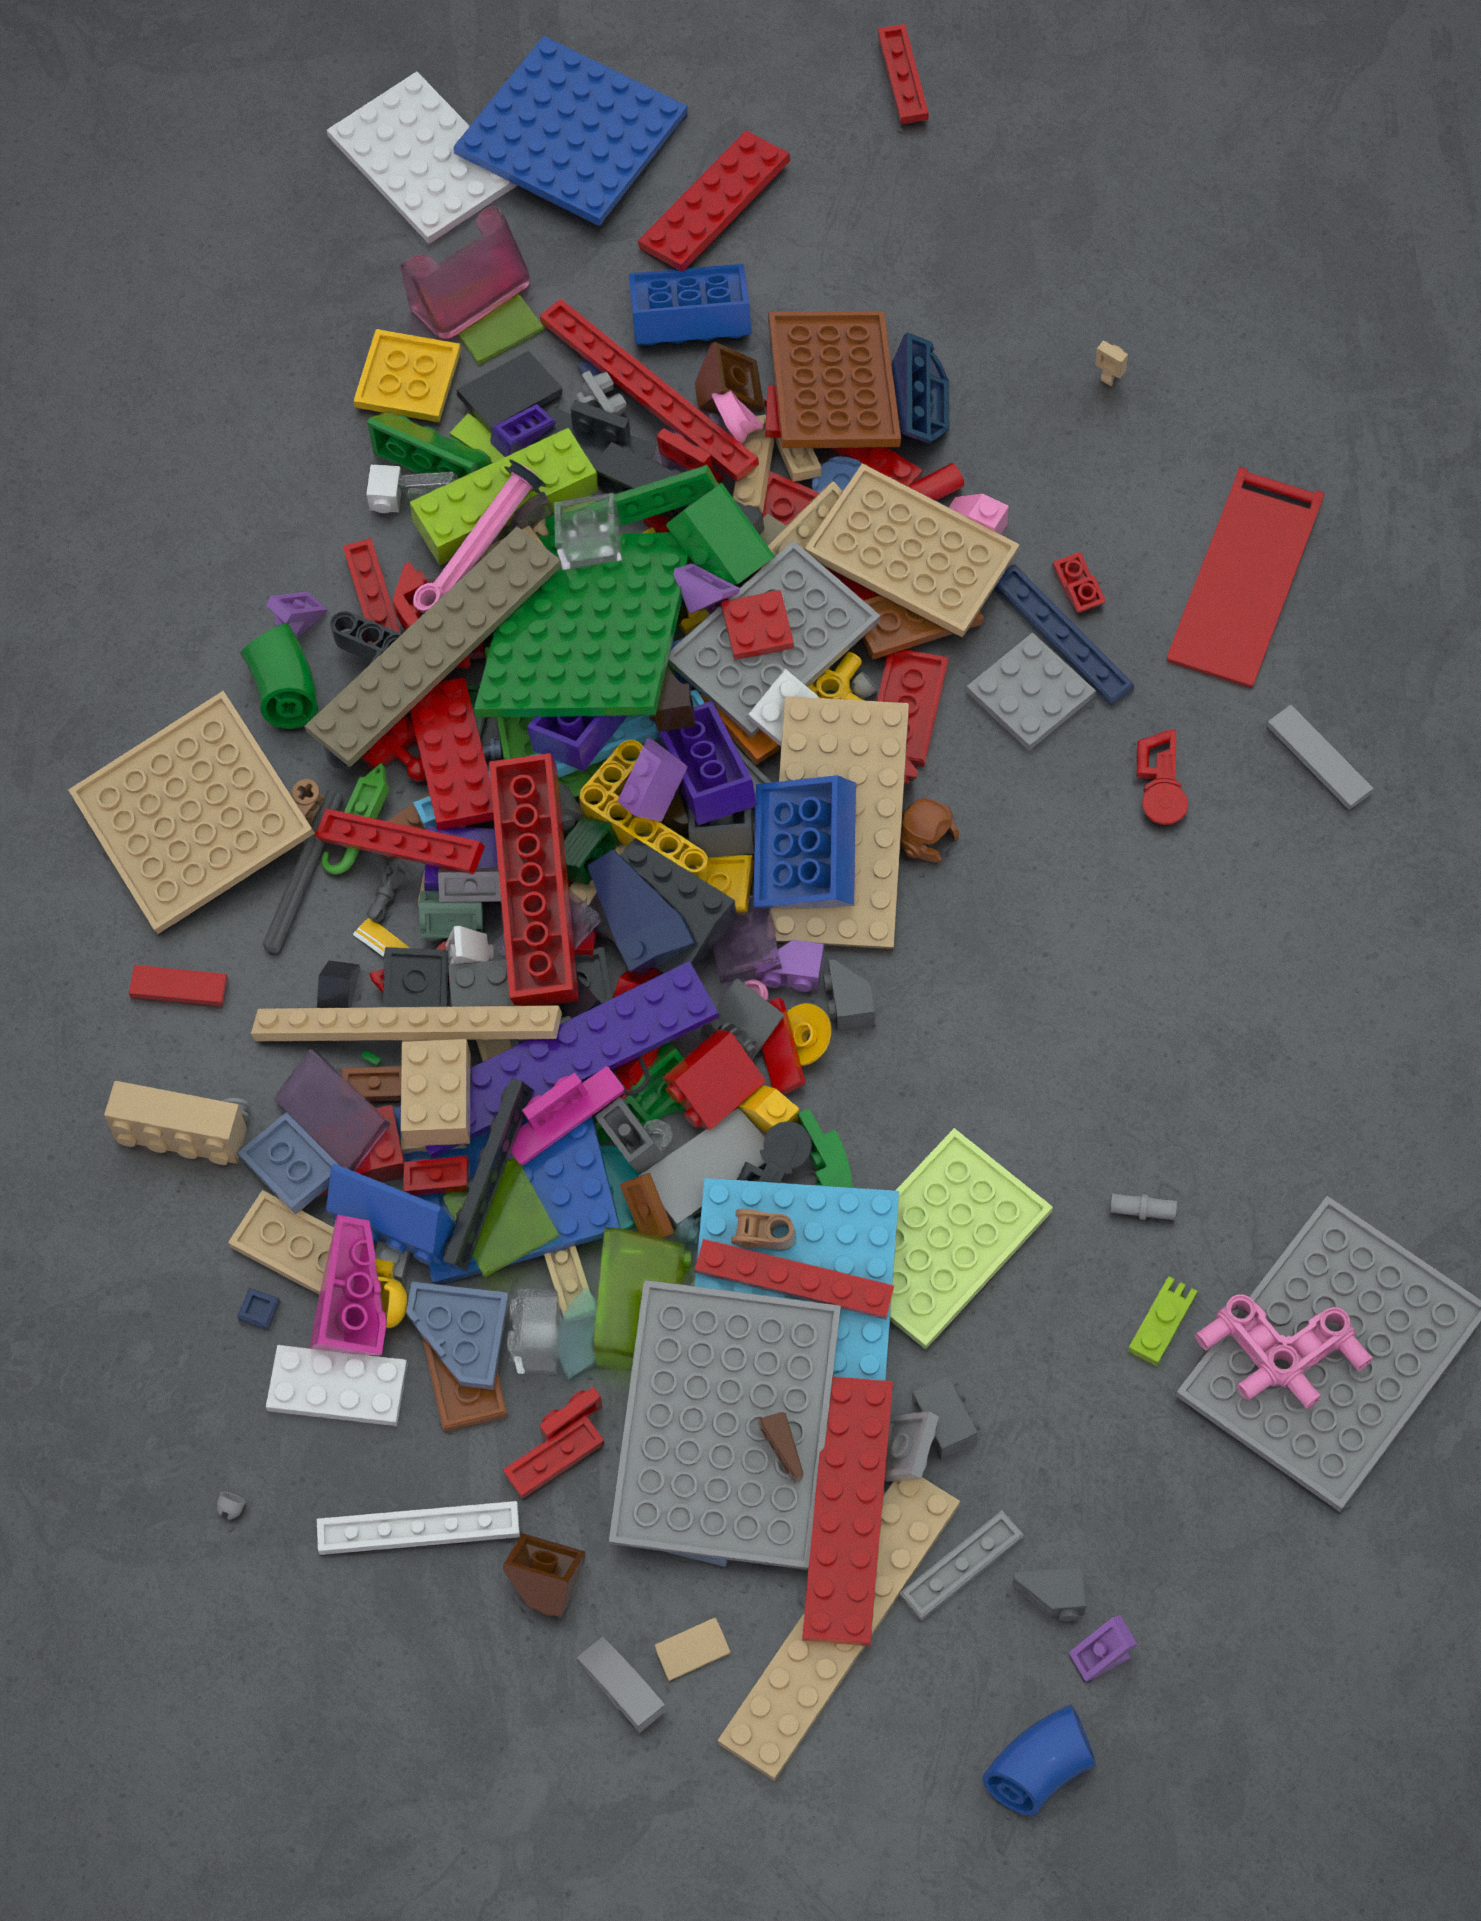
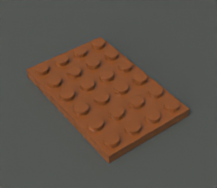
[768,311,901,448]

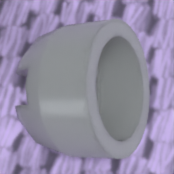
[851,672,878,698]
[216,1492,246,1520]

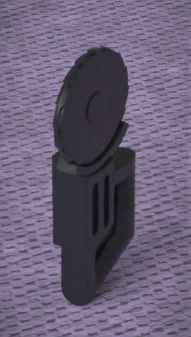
[736,1121,812,1183]

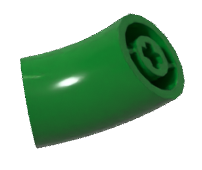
[240,623,319,729]

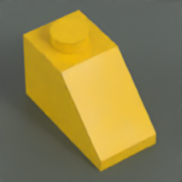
[735,1085,800,1135]

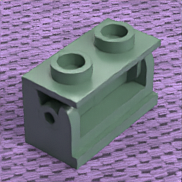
[418,891,485,941]

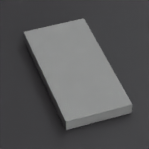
[638,1107,767,1228]

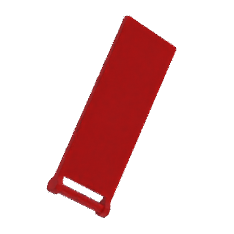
[1167,466,1325,688]

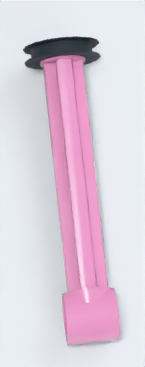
[413,459,546,614]

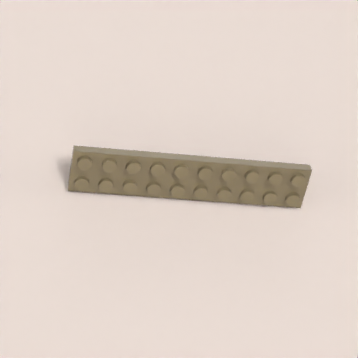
[305,527,562,767]

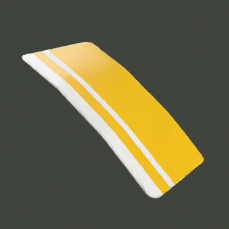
[353,918,410,957]

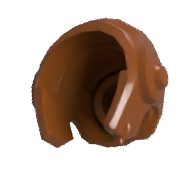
[900,798,959,863]

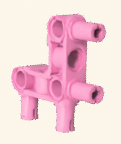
[1195,1294,1373,1409]

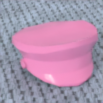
[712,390,763,444]

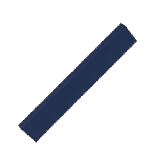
[994,564,1134,706]

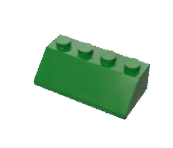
[367,412,492,486]

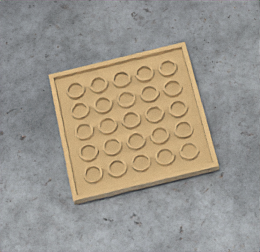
[68,690,315,934]

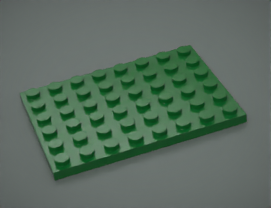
[474,532,691,718]

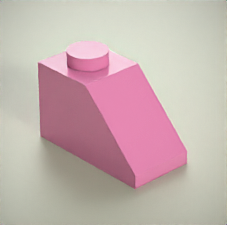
[949,494,1009,534]

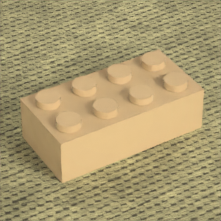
[104,1081,247,1165]

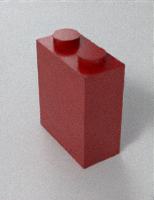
[662,1029,766,1130]

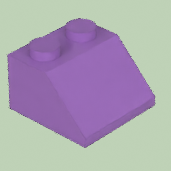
[617,738,688,822]

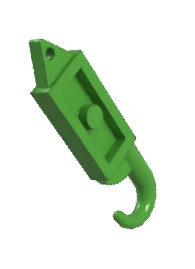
[321,763,390,875]

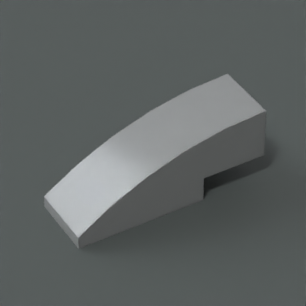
[576,1636,666,1733]

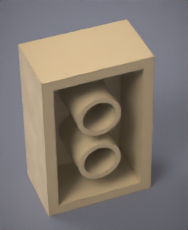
[401,1039,471,1146]

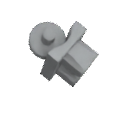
[576,371,627,416]

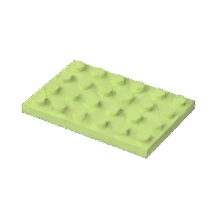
[890,1128,1053,1350]

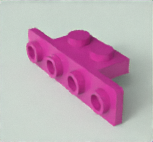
[511,1066,625,1165]

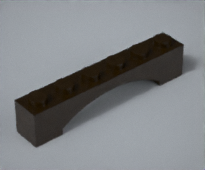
[649,598,695,732]

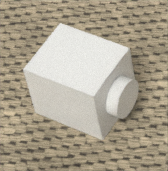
[366,465,403,513]

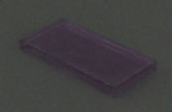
[273,1048,391,1171]

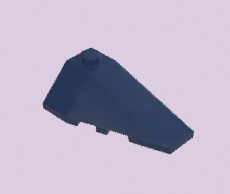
[587,850,696,975]

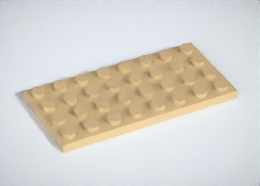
[768,696,909,950]

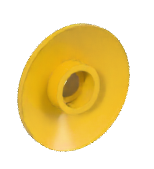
[787,1003,831,1066]

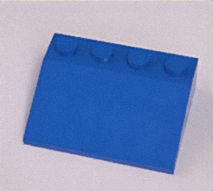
[629,264,751,346]
[754,775,856,908]

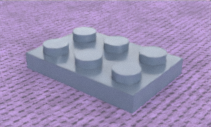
[237,1112,340,1215]

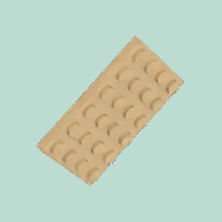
[805,463,1020,638]

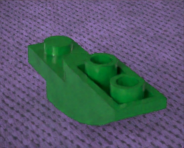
[798,1108,853,1188]

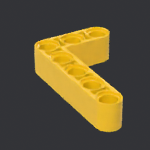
[580,740,708,881]

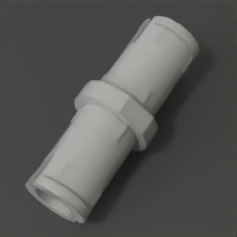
[1110,1193,1177,1221]

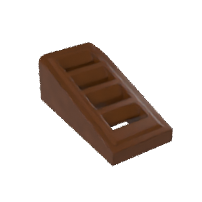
[758,1412,804,1483]

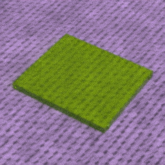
[435,267,543,364]
[442,1157,559,1277]

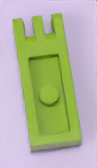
[1128,1276,1198,1366]

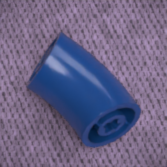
[982,1704,1097,1816]

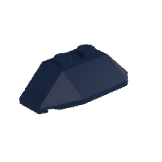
[891,332,949,444]

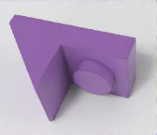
[266,592,328,638]
[1069,1615,1138,1682]

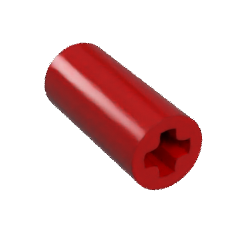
[907,463,964,501]

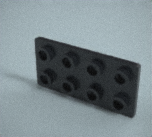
[530,400,657,466]

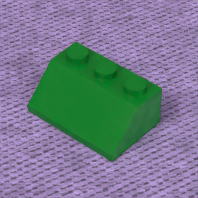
[666,483,775,586]

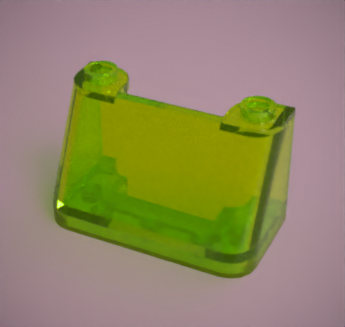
[594,1227,691,1370]

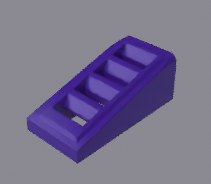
[490,404,556,457]

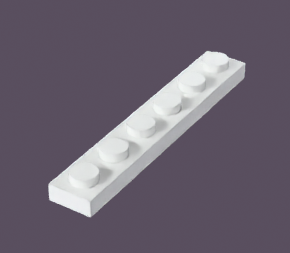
[317,1501,520,1555]

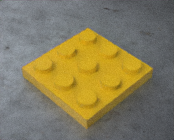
[353,329,461,422]

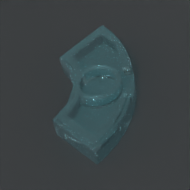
[558,1288,606,1379]

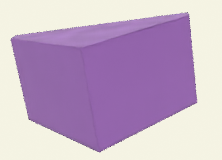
[674,564,740,614]

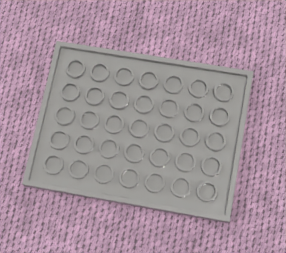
[1176,1196,1481,1513]
[609,1280,841,1570]

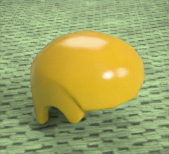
[377,1277,408,1328]

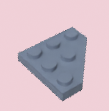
[406,1282,509,1390]

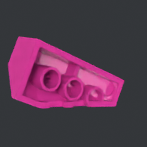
[310,1215,387,1356]

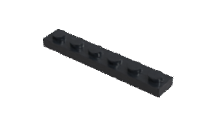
[443,1078,534,1272]

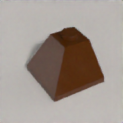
[695,342,765,417]
[503,1533,586,1617]

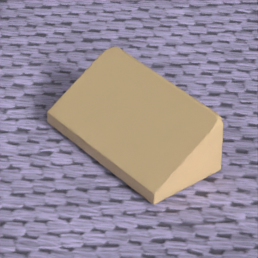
[654,1618,731,1682]

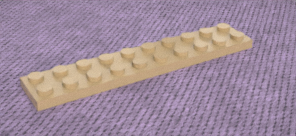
[717,1477,960,1781]

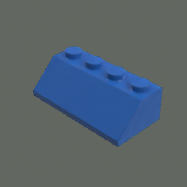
[326,1164,456,1266]

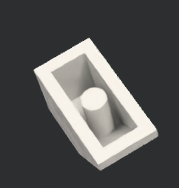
[445,926,494,975]

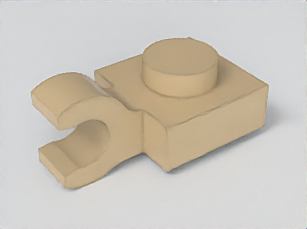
[1095,340,1128,386]

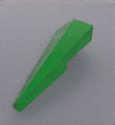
[593,1042,685,1145]

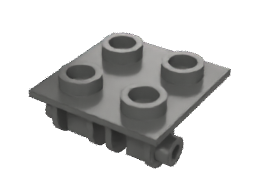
[700,978,784,1060]

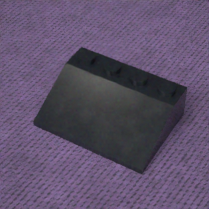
[580,838,737,975]

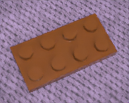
[862,595,983,660]

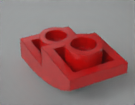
[1052,552,1106,613]

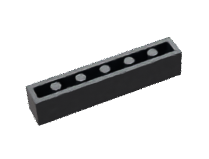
[593,442,764,535]

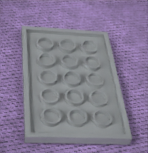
[668,540,880,738]

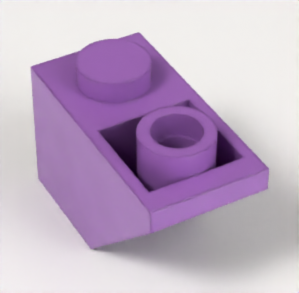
[756,940,824,992]

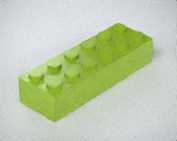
[410,428,598,566]

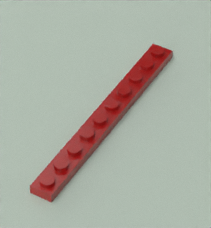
[539,298,759,482]

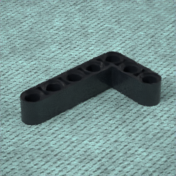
[323,611,402,768]

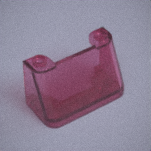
[400,203,530,338]

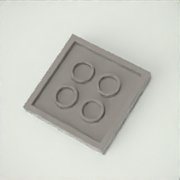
[966,632,1096,751]

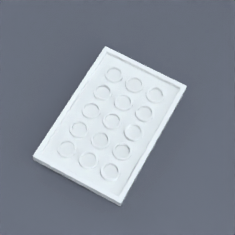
[327,72,518,244]

